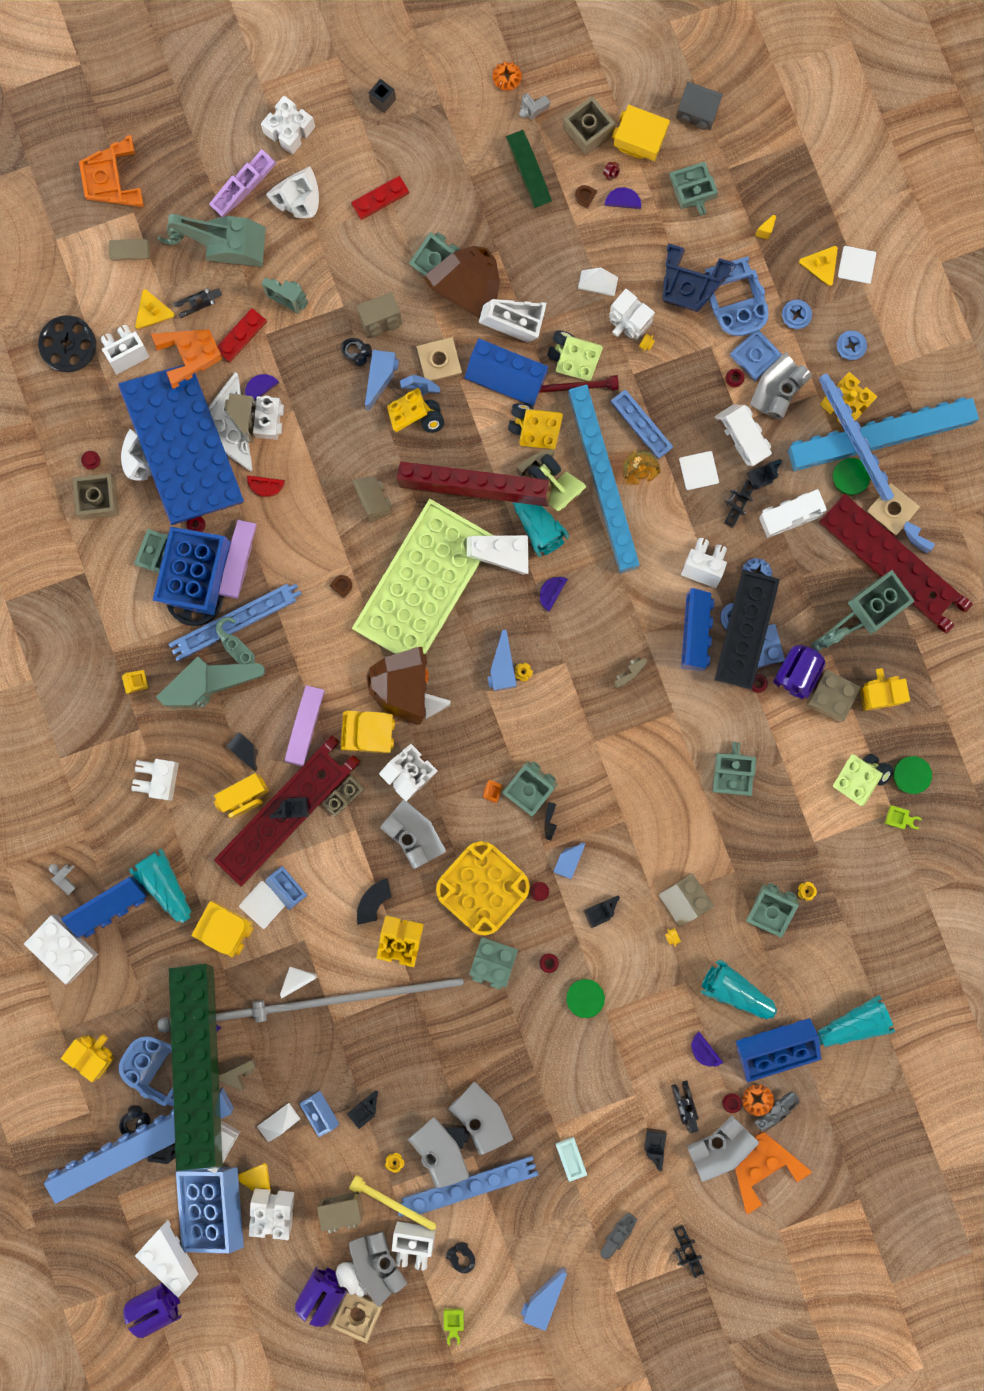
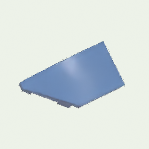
[400,375,440,396]
[904,521,935,554]
[553,842,585,879]

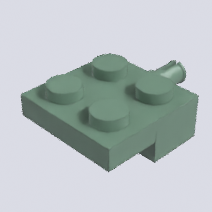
[669,161,718,216]
[134,529,168,574]
[712,742,756,796]

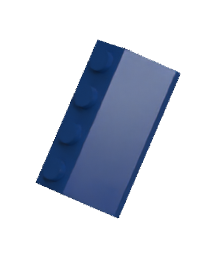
[464,338,548,407]
[681,588,714,671]
[61,876,149,939]
[736,1018,821,1083]

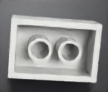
[24,914,98,985]

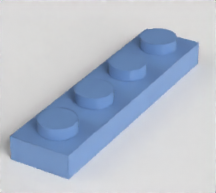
[610,389,673,460]

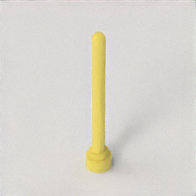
[349,1175,436,1231]

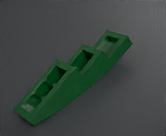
[505,130,552,208]

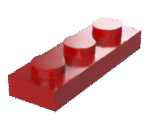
[351,175,409,220]
[217,308,267,363]

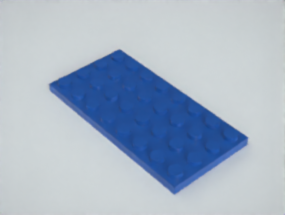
[118,365,244,525]

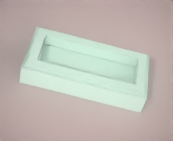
[555,1137,587,1182]

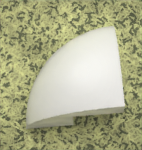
[266,167,319,218]
[121,429,152,481]

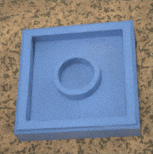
[730,330,782,382]

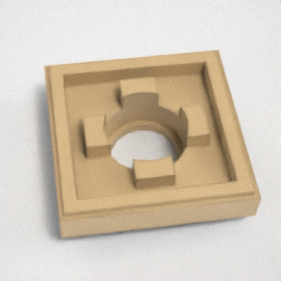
[416,337,462,382]
[866,483,920,536]
[331,1291,384,1344]

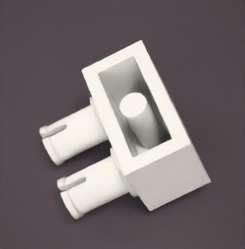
[101,325,149,375]
[253,395,284,440]
[681,538,727,588]
[132,759,179,801]
[392,1221,436,1271]

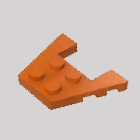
[79,135,144,207]
[151,329,222,389]
[735,1132,812,1214]

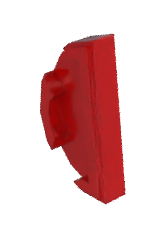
[247,475,285,497]

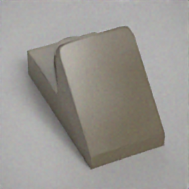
[219,1058,258,1091]

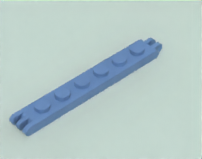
[819,374,894,501]
[169,584,302,662]
[398,1155,539,1218]

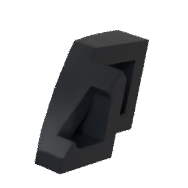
[747,459,782,490]
[227,732,258,772]
[270,797,309,819]
[544,802,557,841]
[583,895,620,928]
[347,1090,378,1129]
[644,1128,667,1171]
[148,1144,176,1164]

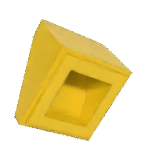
[755,215,776,240]
[122,670,149,694]

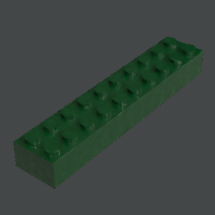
[169,964,223,1172]

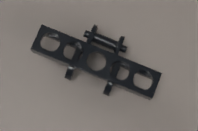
[724,480,754,528]
[672,1225,705,1278]

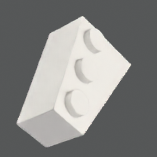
[479,299,547,343]
[714,404,772,466]
[759,489,827,538]
[467,535,528,575]
[135,1220,198,1297]

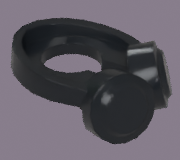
[341,338,372,366]
[119,1105,150,1135]
[446,1242,475,1273]

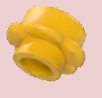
[639,333,655,351]
[514,663,533,682]
[798,882,817,901]
[665,928,681,947]
[385,1153,404,1173]

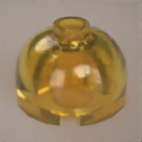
[622,449,661,485]

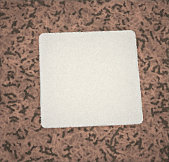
[838,246,876,284]
[679,451,719,490]
[239,881,285,929]

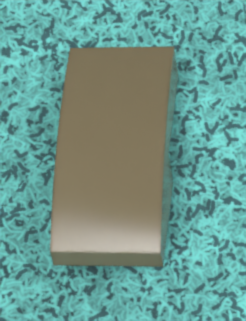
[109,239,150,261]
[516,449,554,477]
[613,657,647,690]
[322,775,365,817]

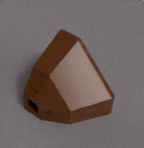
[424,246,500,319]
[366,647,427,725]

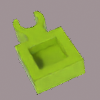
[885,805,922,829]
[444,1308,464,1345]

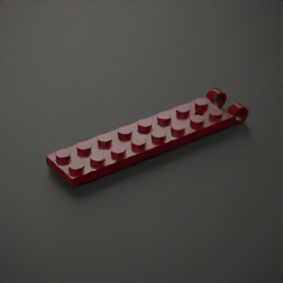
[818,494,973,634]
[214,735,361,887]

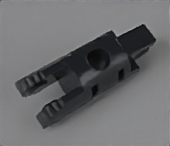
[173,288,222,319]
[671,1080,699,1133]

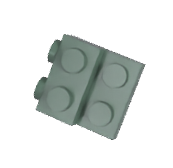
[409,232,461,276]
[261,277,308,314]
[503,761,558,817]
[746,883,799,938]
[469,937,518,990]

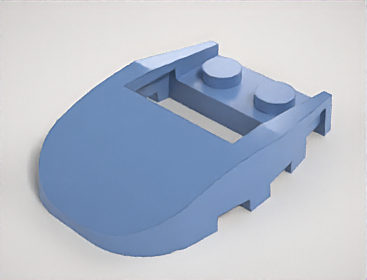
[705,256,769,336]
[119,1036,174,1107]

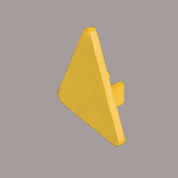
[799,246,838,286]
[135,289,175,329]
[238,1163,271,1194]

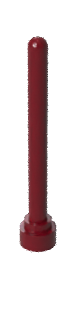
[540,375,619,393]

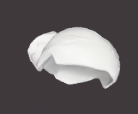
[336,1262,368,1297]

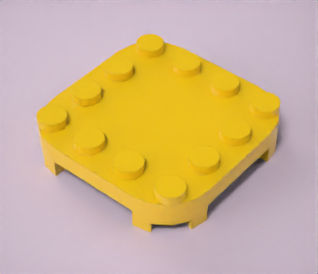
[436,841,530,935]

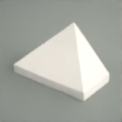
[578,267,618,296]
[425,694,451,719]
[280,967,318,998]
[257,1103,301,1143]

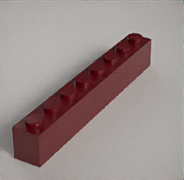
[396,461,552,507]

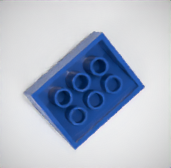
[153,527,231,615]

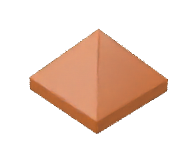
[483,780,503,803]

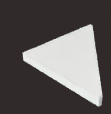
[208,372,253,472]

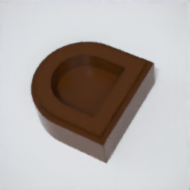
[575,185,597,209]
[329,575,353,598]

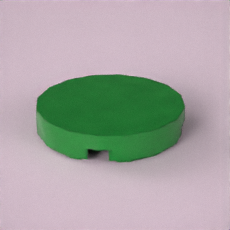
[832,458,871,496]
[893,756,932,794]
[566,979,605,1018]

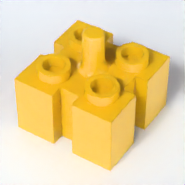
[820,372,877,424]
[859,668,910,711]
[376,916,424,967]
[61,1034,115,1082]

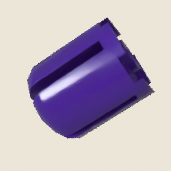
[773,645,825,699]
[295,1266,348,1327]
[123,1283,182,1338]

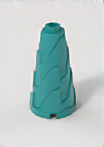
[512,502,569,557]
[129,848,192,923]
[701,959,777,1020]
[818,995,896,1047]

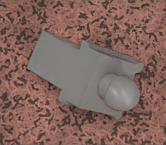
[519,93,551,120]
[49,864,76,895]

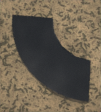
[357,878,392,925]

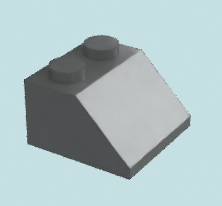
[676,81,723,130]

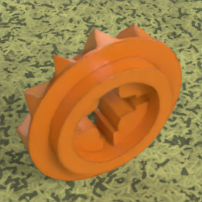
[492,61,522,91]
[742,1084,774,1116]

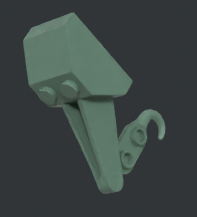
[158,214,266,267]
[810,570,914,651]
[156,617,266,709]

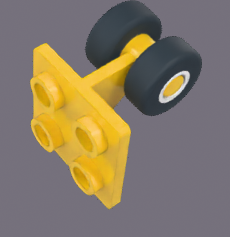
[387,388,444,433]
[508,403,563,449]

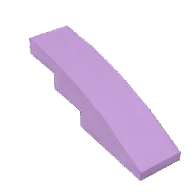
[209,149,277,217]
[219,520,257,599]
[285,685,324,766]

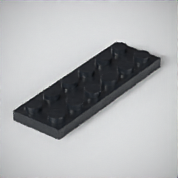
[714,570,780,690]

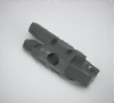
[755,1091,800,1133]
[600,1212,638,1259]

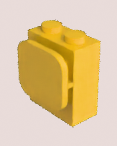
[612,104,670,161]
[341,711,395,753]
[213,773,270,819]
[191,900,254,958]

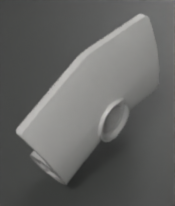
[750,352,812,420]
[380,800,446,869]
[448,1082,513,1155]
[687,1115,759,1182]
[407,1117,469,1188]
[348,1231,407,1307]

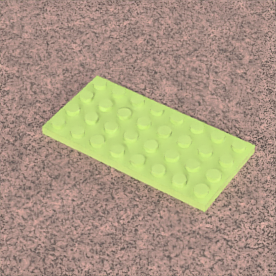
[352,499,494,654]

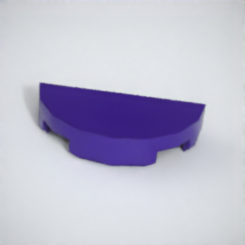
[604,187,642,209]
[245,374,279,401]
[540,577,568,612]
[691,1031,723,1067]

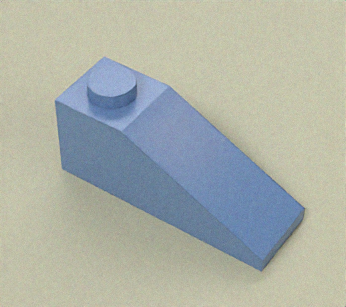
[365,350,399,410]
[487,630,516,692]
[521,1267,567,1331]

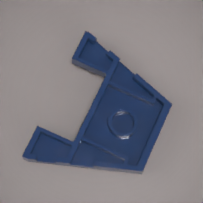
[662,243,736,312]

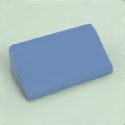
[265,866,307,910]
[299,1091,339,1137]

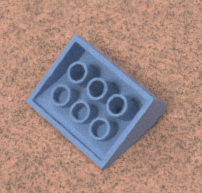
[176,1167,244,1254]

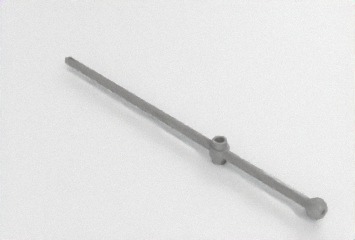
[158,978,464,1033]

